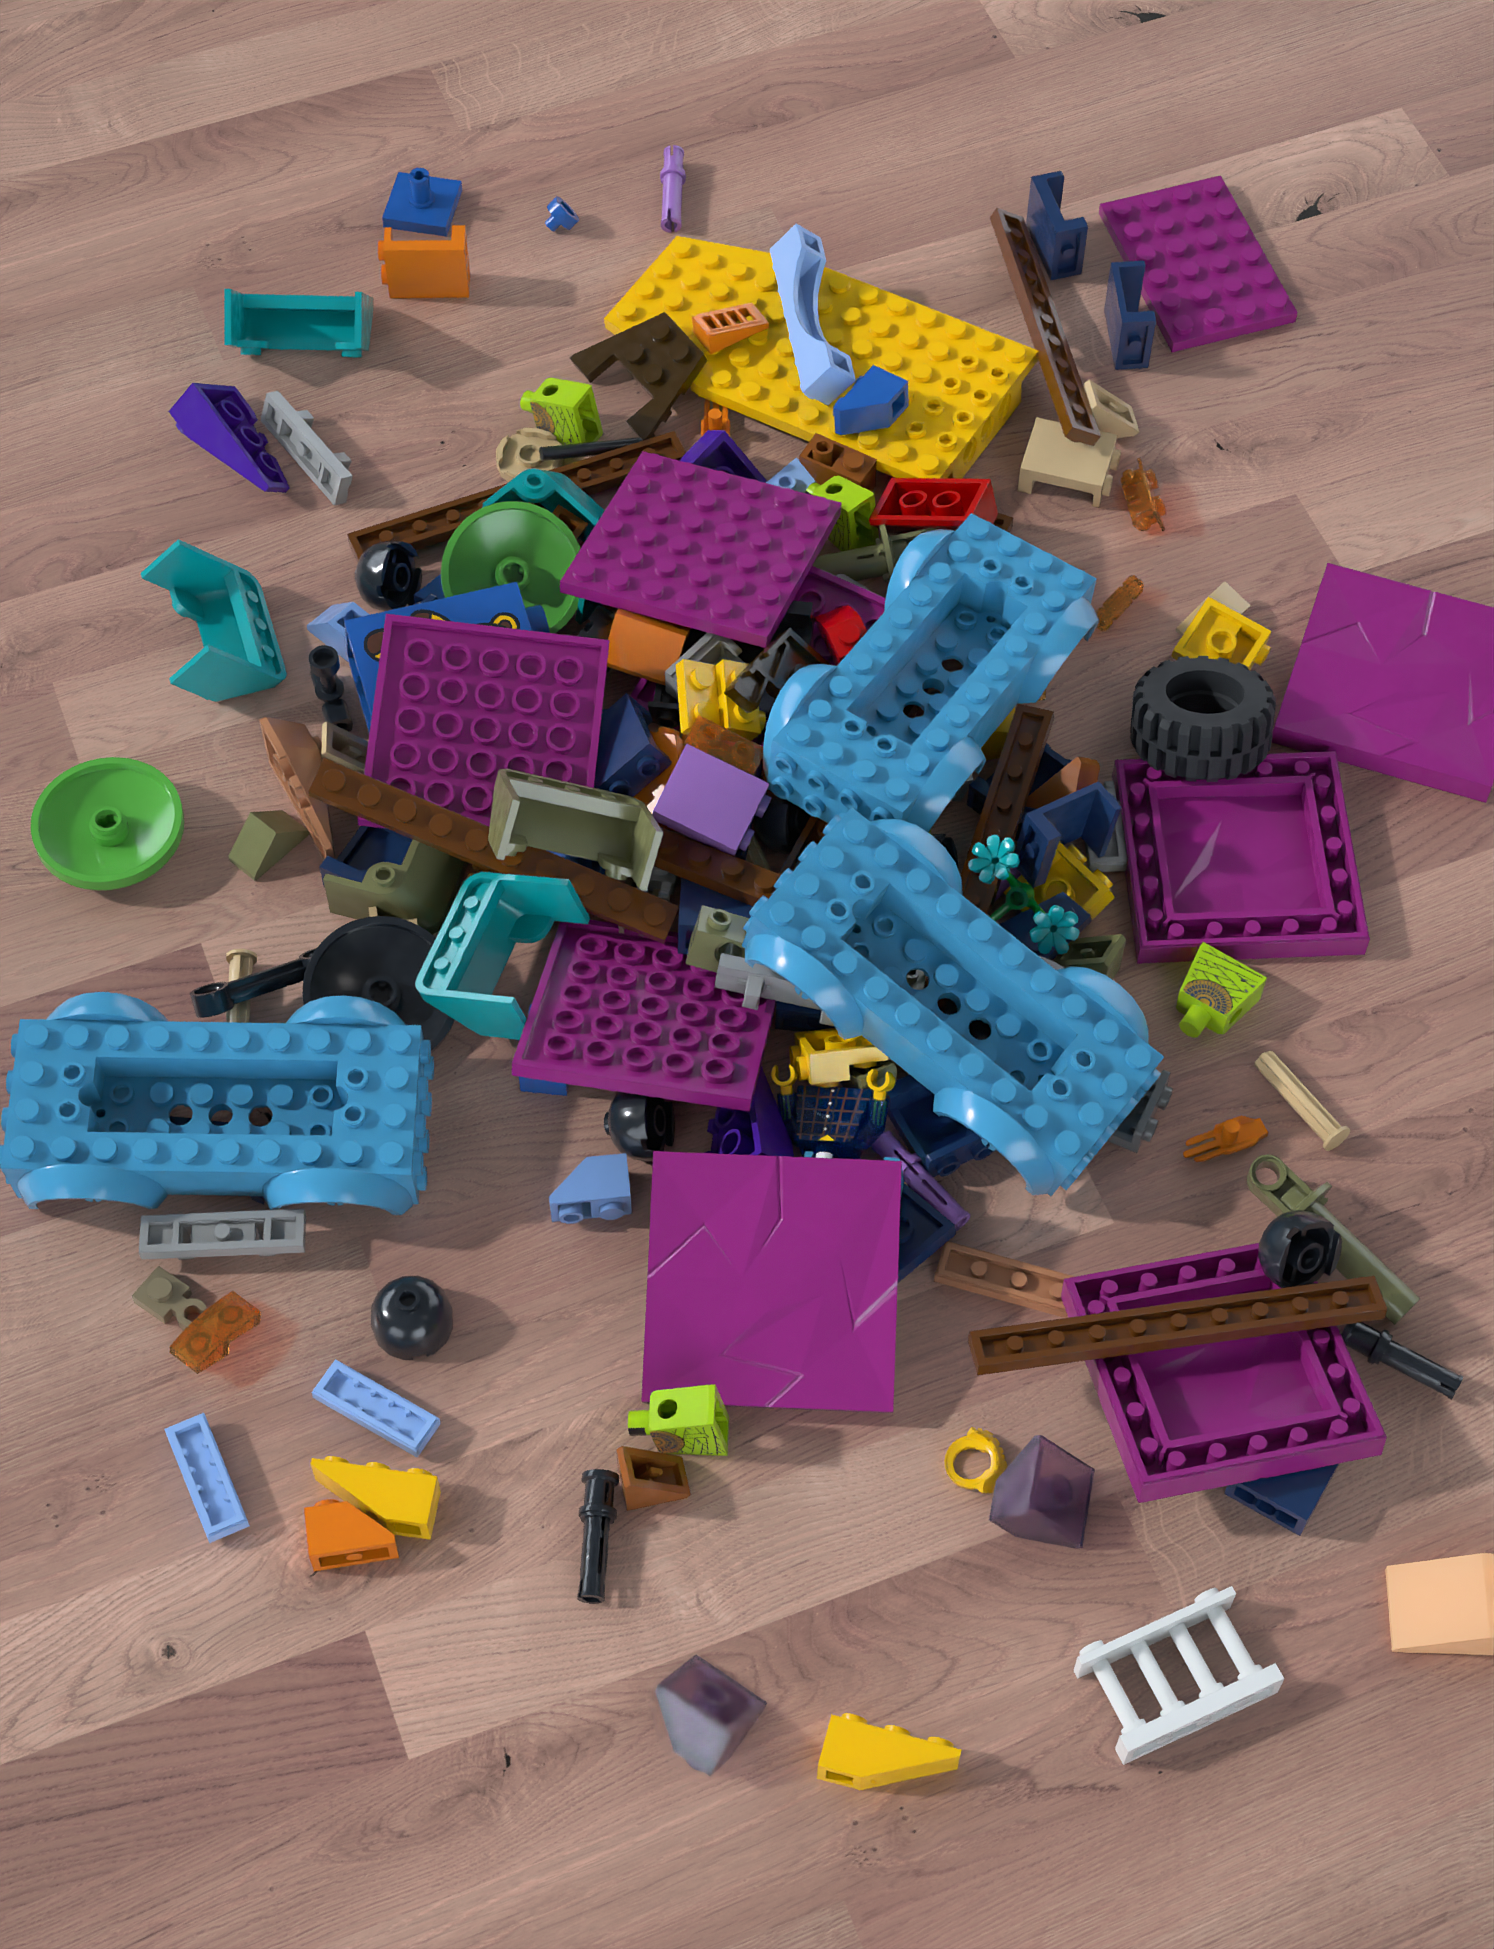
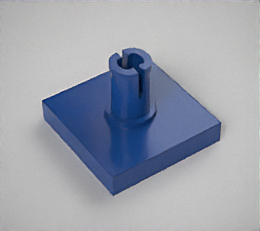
[382,168,462,237]

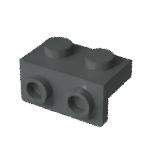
[1107,1070,1173,1153]

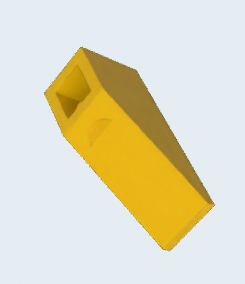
[310,1456,441,1540]
[817,1713,962,1790]

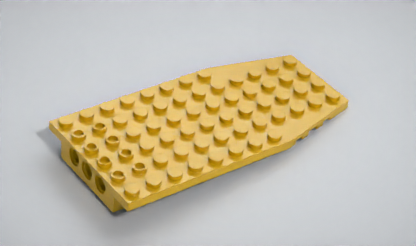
[604,236,1038,479]

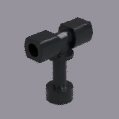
[309,645,353,732]

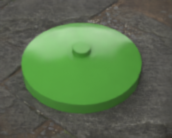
[441,501,581,634]
[31,757,185,890]

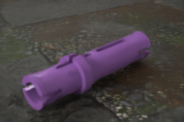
[660,145,686,233]
[871,1131,971,1231]

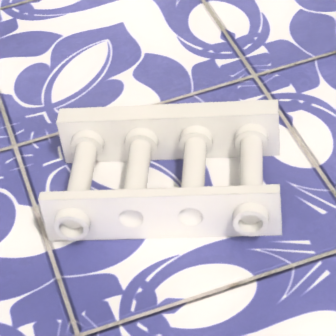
[1074,1586,1284,1765]

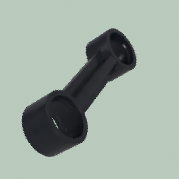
[190,948,317,1018]

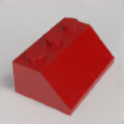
[869,478,998,534]

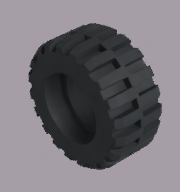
[1130,656,1276,782]

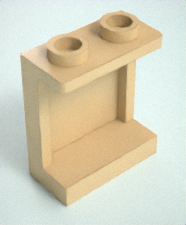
[1018,417,1121,508]

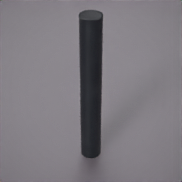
[539,437,642,461]

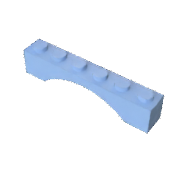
[770,224,856,406]

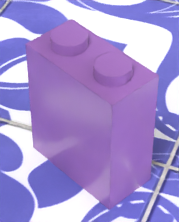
[652,744,771,856]

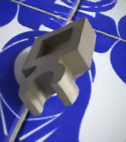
[132,1266,209,1334]

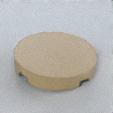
[496,428,564,482]

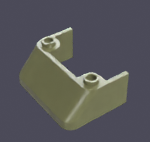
[488,769,663,891]
[323,839,469,935]

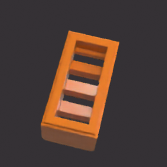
[692,303,769,355]

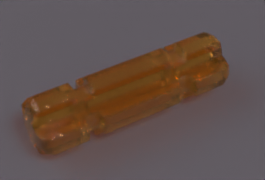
[1095,575,1144,631]

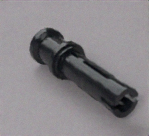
[1341,1322,1464,1400]
[577,1469,620,1604]

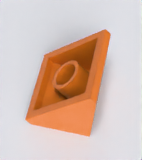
[607,608,692,685]

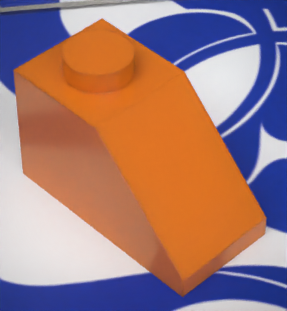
[304,1499,399,1571]

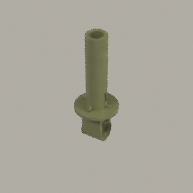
[812,524,938,582]
[1247,1154,1420,1325]

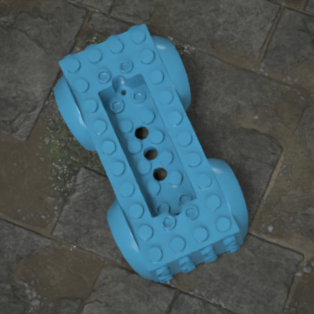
[763,513,1099,833]
[742,807,1164,1196]
[0,992,434,1215]

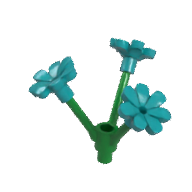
[968,835,1080,954]

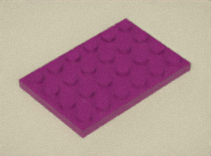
[1099,175,1298,352]

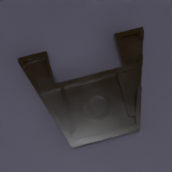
[570,312,708,441]
[724,628,831,714]

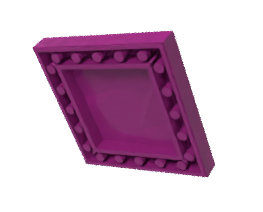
[1272,563,1494,803]
[1112,751,1370,964]
[641,1151,902,1413]
[1061,1243,1387,1503]

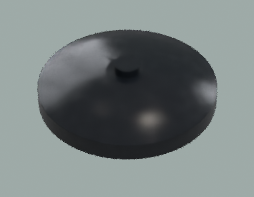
[302,916,455,1053]

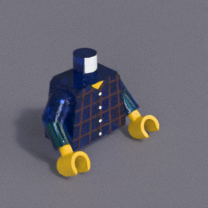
[771,1064,896,1159]

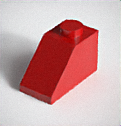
[814,604,867,666]

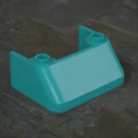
[224,289,374,358]
[482,469,605,625]
[141,539,287,702]
[415,872,590,1040]

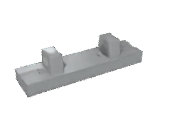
[260,391,353,506]
[715,953,834,1026]
[139,1209,306,1260]

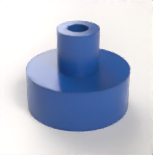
[545,196,579,232]

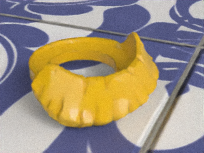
[944,1427,1008,1494]

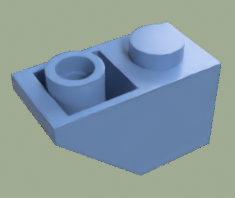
[307,602,370,663]
[549,1153,632,1224]

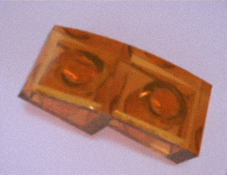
[169,1291,261,1374]

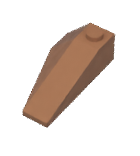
[259,717,335,860]

